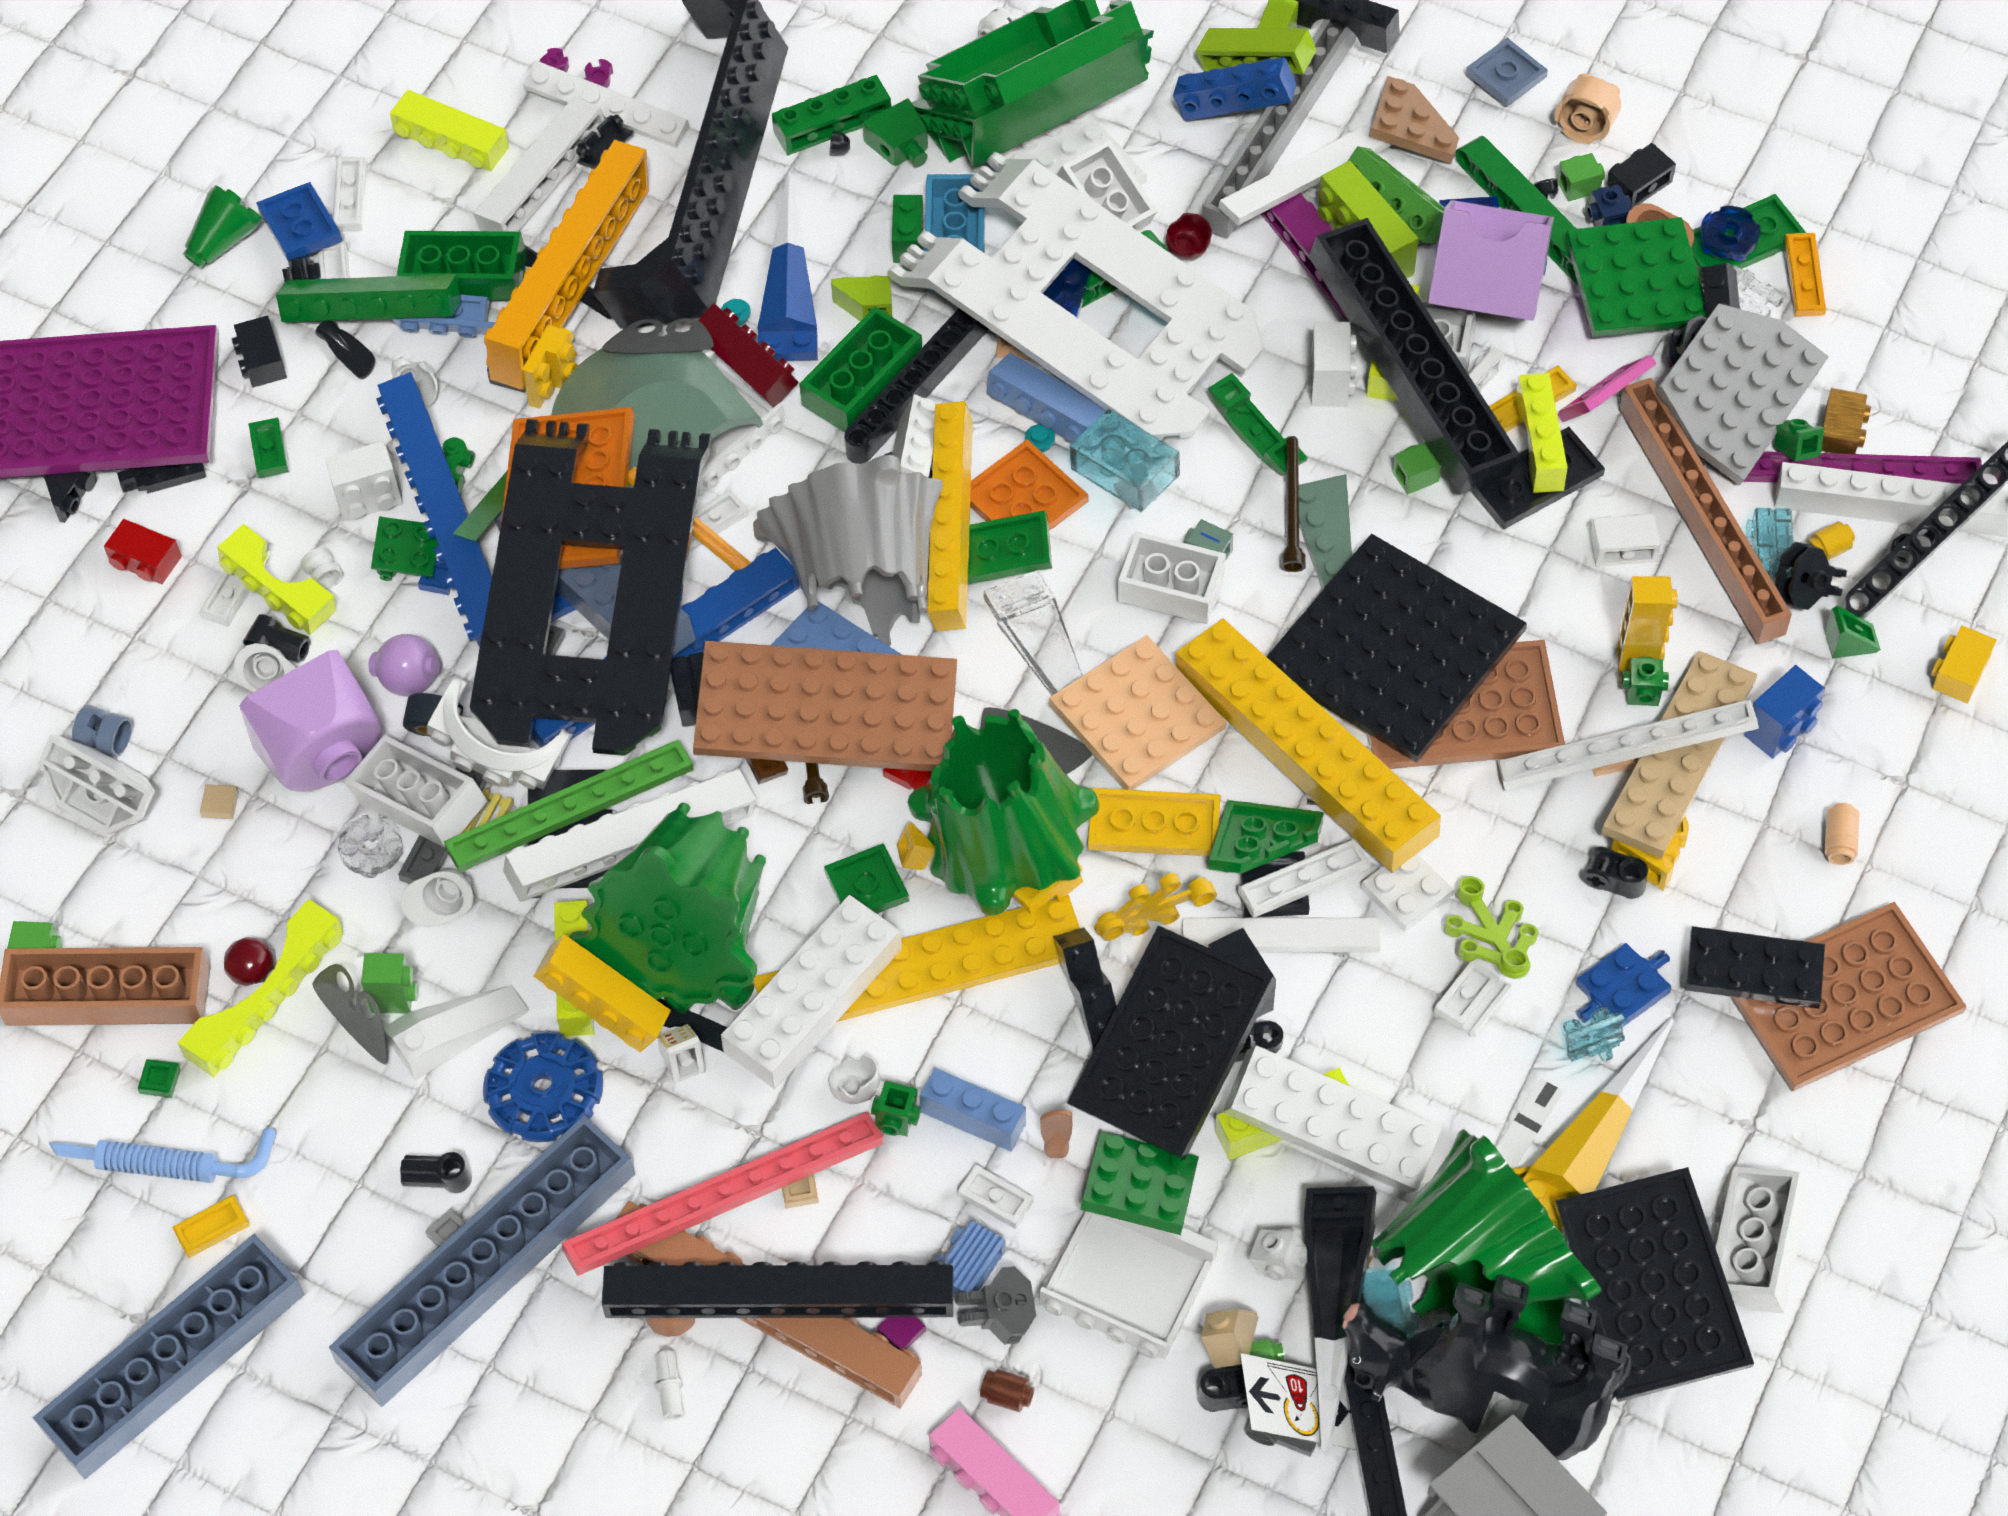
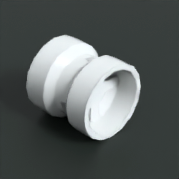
[301,547,343,590]

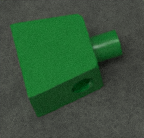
[862,98,928,167]

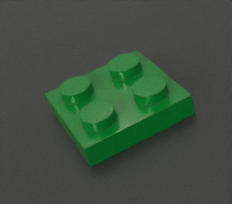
[824,843,909,914]

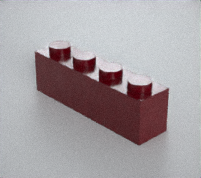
[690,303,799,408]

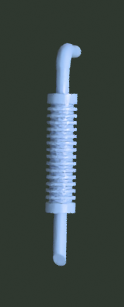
[48,1128,276,1183]

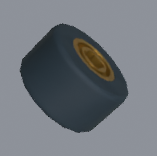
[403,693,463,737]

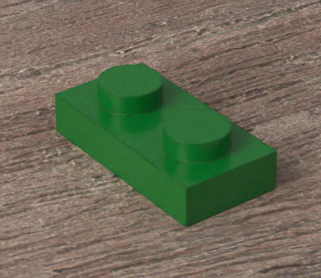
[248,417,289,478]

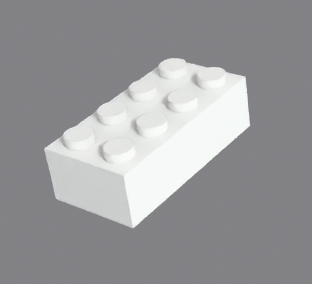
[344,735,488,848]

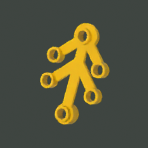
[1094,873,1217,941]

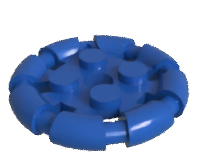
[483,1031,603,1143]

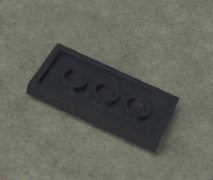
[1471,427,1605,529]
[1685,926,1825,1009]

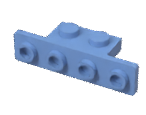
[392,295,495,338]

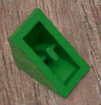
[1825,606,1881,659]

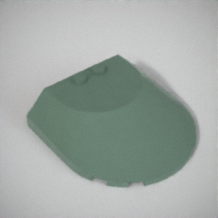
[551,349,763,488]

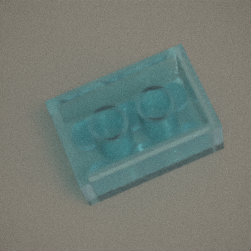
[1069,409,1180,513]

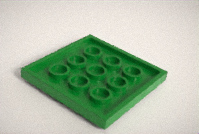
[1565,217,1706,337]

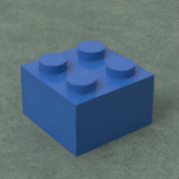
[1744,664,1825,759]

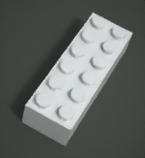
[721,895,902,1090]
[1222,1045,1442,1194]

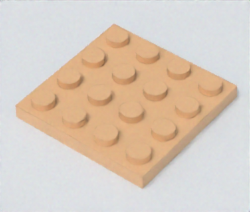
[1048,635,1227,790]

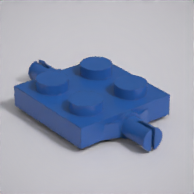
[1576,943,1671,1029]

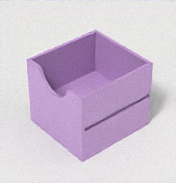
[1428,200,1554,321]

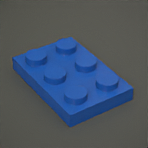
[256,182,343,261]

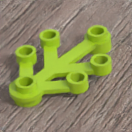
[1444,876,1539,979]

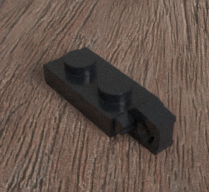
[117,463,207,494]

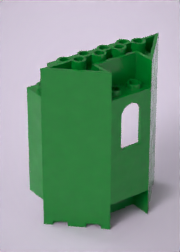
[912,0,1154,168]

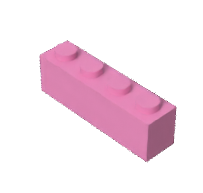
[929,1407,1060,1516]

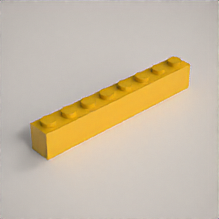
[927,401,973,632]

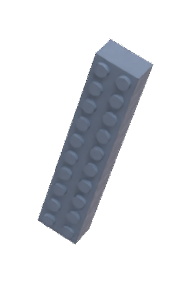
[329,1115,635,1408]

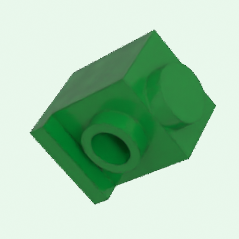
[1774,419,1824,461]

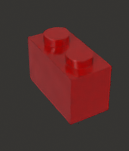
[104,518,182,585]

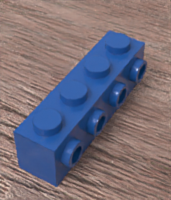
[1173,57,1297,121]

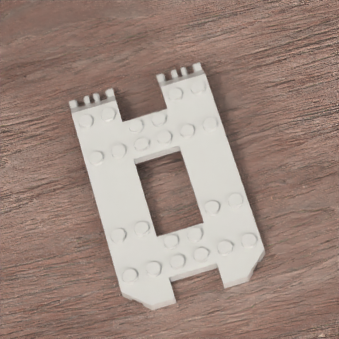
[887,152,1262,441]

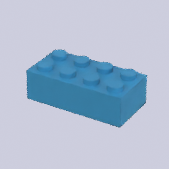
[924,174,986,289]

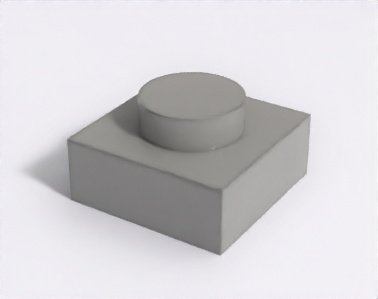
[425,1208,465,1247]

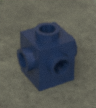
[1586,185,1631,227]

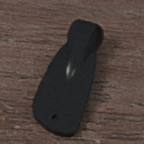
[315,320,376,380]

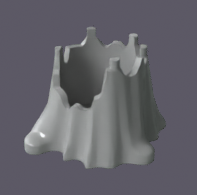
[753,455,943,646]

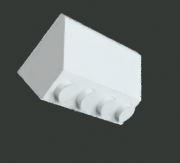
[1716,1166,1810,1314]

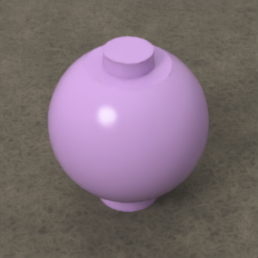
[368,634,440,697]

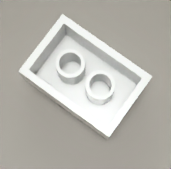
[1057,139,1158,231]
[1118,531,1226,624]

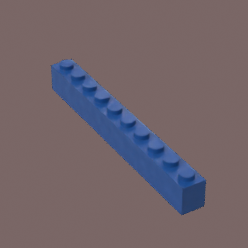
[376,372,492,648]
[531,547,800,748]

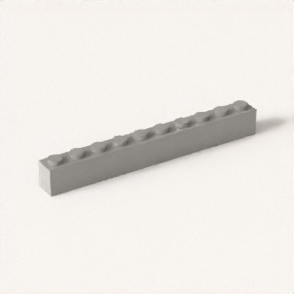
[1202,19,1356,239]

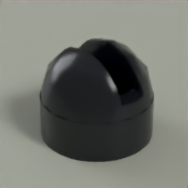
[829,132,850,156]
[1534,178,1558,199]

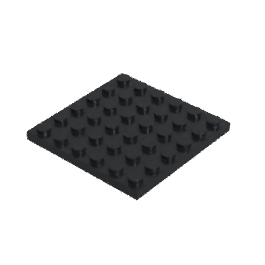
[1267,533,1527,763]

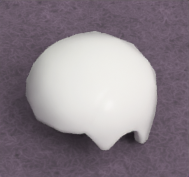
[828,1054,880,1104]

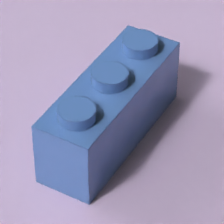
[920,1068,1026,1152]

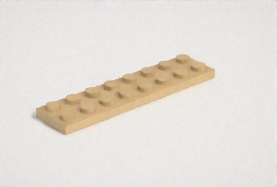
[1601,651,1758,859]

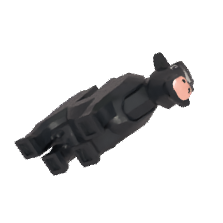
[1342,1275,1632,1460]

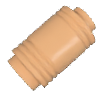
[1825,803,1860,865]

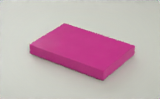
[1558,355,1656,422]

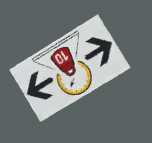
[1240,1353,1356,1450]

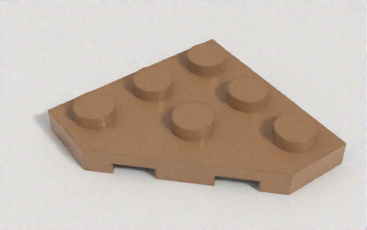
[1368,76,1459,164]

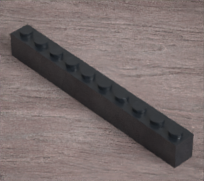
[602,1261,954,1318]

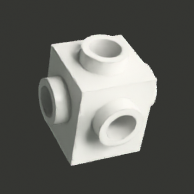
[1249,1228,1308,1281]

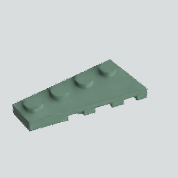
[1299,474,1352,591]

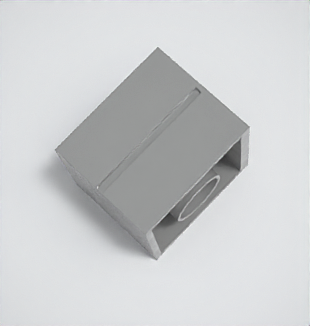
[1424,1414,1608,1516]

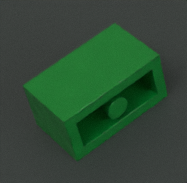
[892,195,924,263]

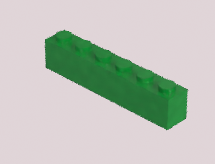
[276,274,461,322]

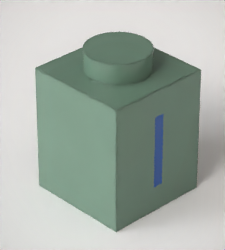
[1183,519,1234,562]

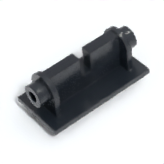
[576,114,634,168]

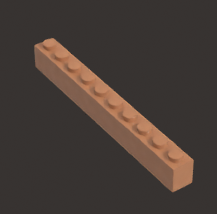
[1619,377,1792,644]
[616,1200,922,1409]

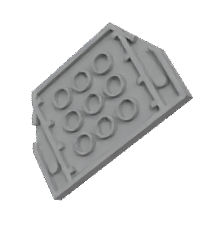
[1656,304,1829,485]

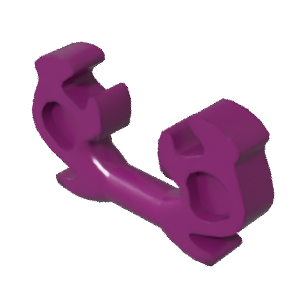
[539,48,613,88]

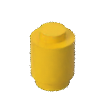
[1806,521,1855,560]

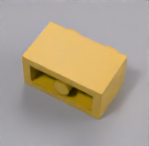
[1931,625,1997,704]

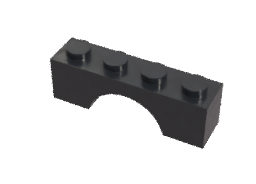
[1295,0,1400,53]

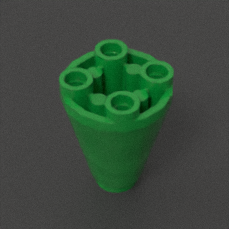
[183,185,262,268]

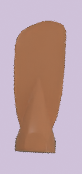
[1040,1110,1073,1158]

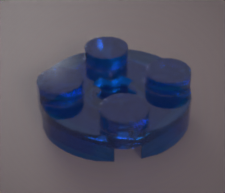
[1700,206,1761,262]

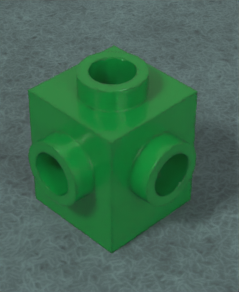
[1622,657,1669,706]
[871,1081,922,1137]

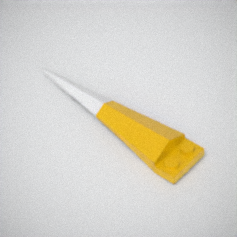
[1523,1018,1673,1234]

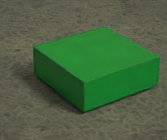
[137,1059,181,1098]

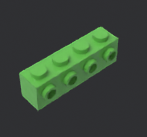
[1347,146,1445,245]

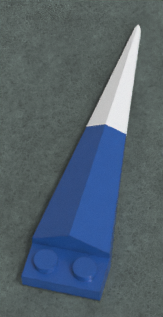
[757,171,818,361]

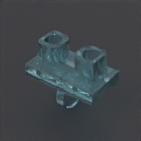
[1563,1007,1625,1062]

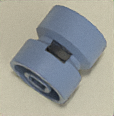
[72,705,132,757]

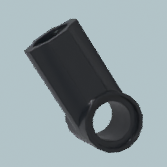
[243,614,311,663]
[400,1152,472,1193]

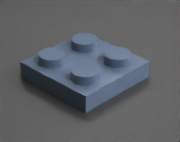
[1466,38,1548,107]

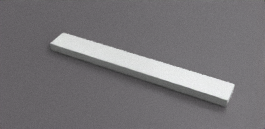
[1218,122,1392,226]
[1498,700,1759,790]

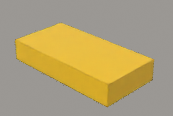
[172,1194,250,1259]

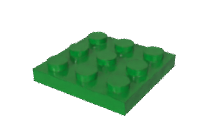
[1080,1131,1199,1235]

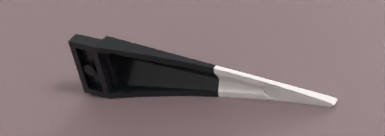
[1304,1186,1377,1456]

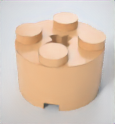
[1554,73,1621,144]

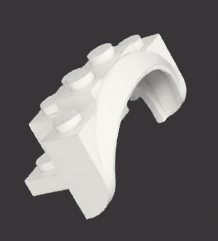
[427,677,572,790]

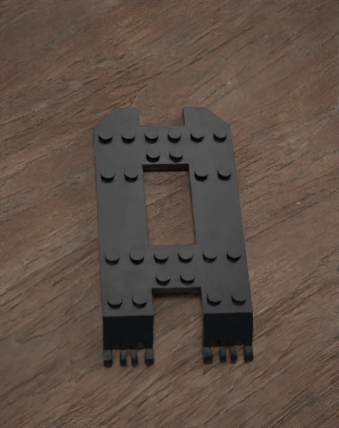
[469,419,712,756]

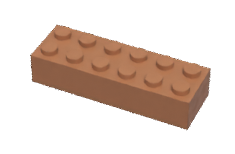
[0,947,210,1026]

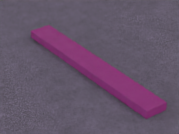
[1743,451,1982,484]

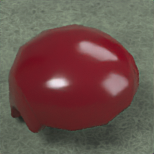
[1165,213,1212,260]
[224,937,277,986]

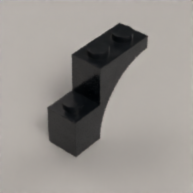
[1053,927,1116,1051]

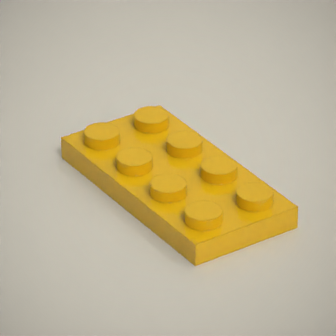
[1088,788,1221,857]

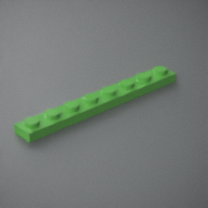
[444,740,693,873]

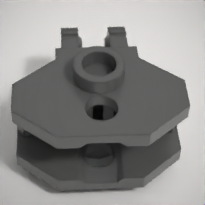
[954,1266,1036,1345]

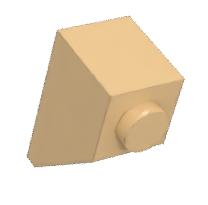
[1201,1309,1259,1368]

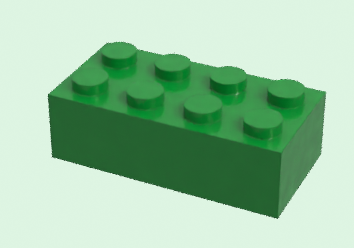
[396,230,527,300]
[799,306,922,432]

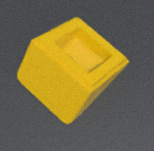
[896,822,935,870]

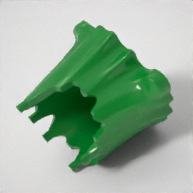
[907,709,1100,915]
[568,803,766,1005]
[1370,1129,1601,1318]

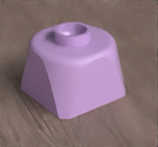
[239,650,381,792]

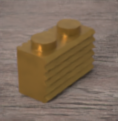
[1821,388,1871,454]

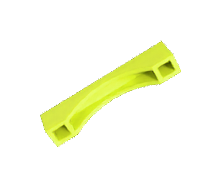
[177,898,344,1078]

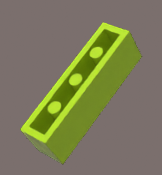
[1195,28,1317,74]

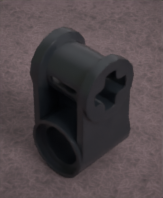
[1582,847,1648,899]
[1197,1365,1248,1412]

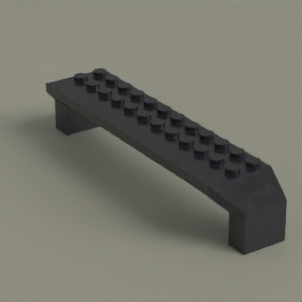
[593,0,789,329]

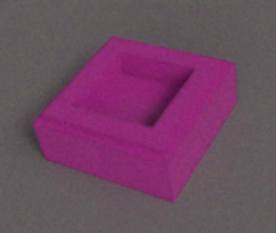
[877,1318,926,1350]

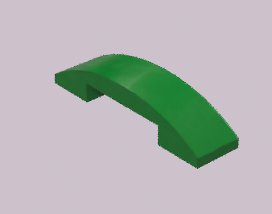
[1208,373,1308,476]

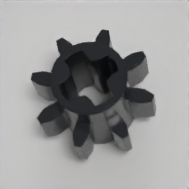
[282,256,321,282]

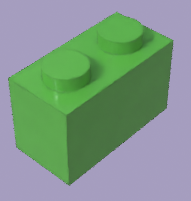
[361,953,418,1014]

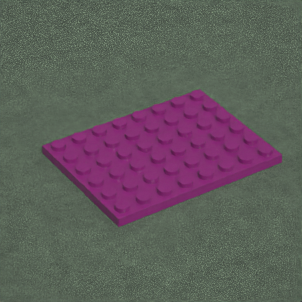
[0,325,218,478]

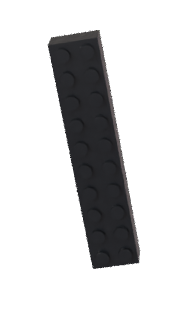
[1309,218,1520,495]

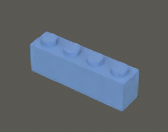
[986,353,1108,449]

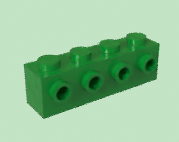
[772,74,891,156]

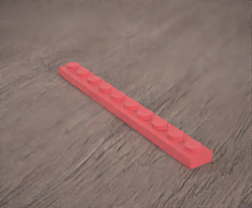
[562,1112,884,1276]

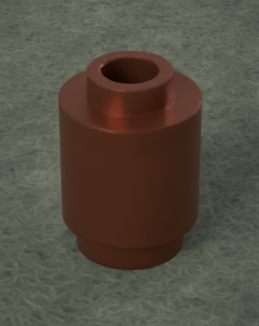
[980,1369,1034,1413]

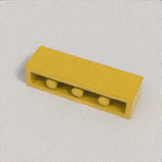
[1617,576,1678,672]
[533,934,671,1053]

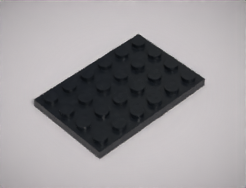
[1067,925,1276,1160]
[1554,1167,1755,1402]

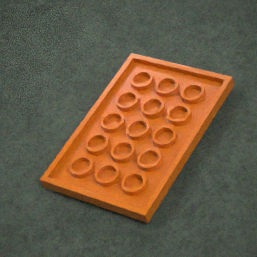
[500,407,635,569]

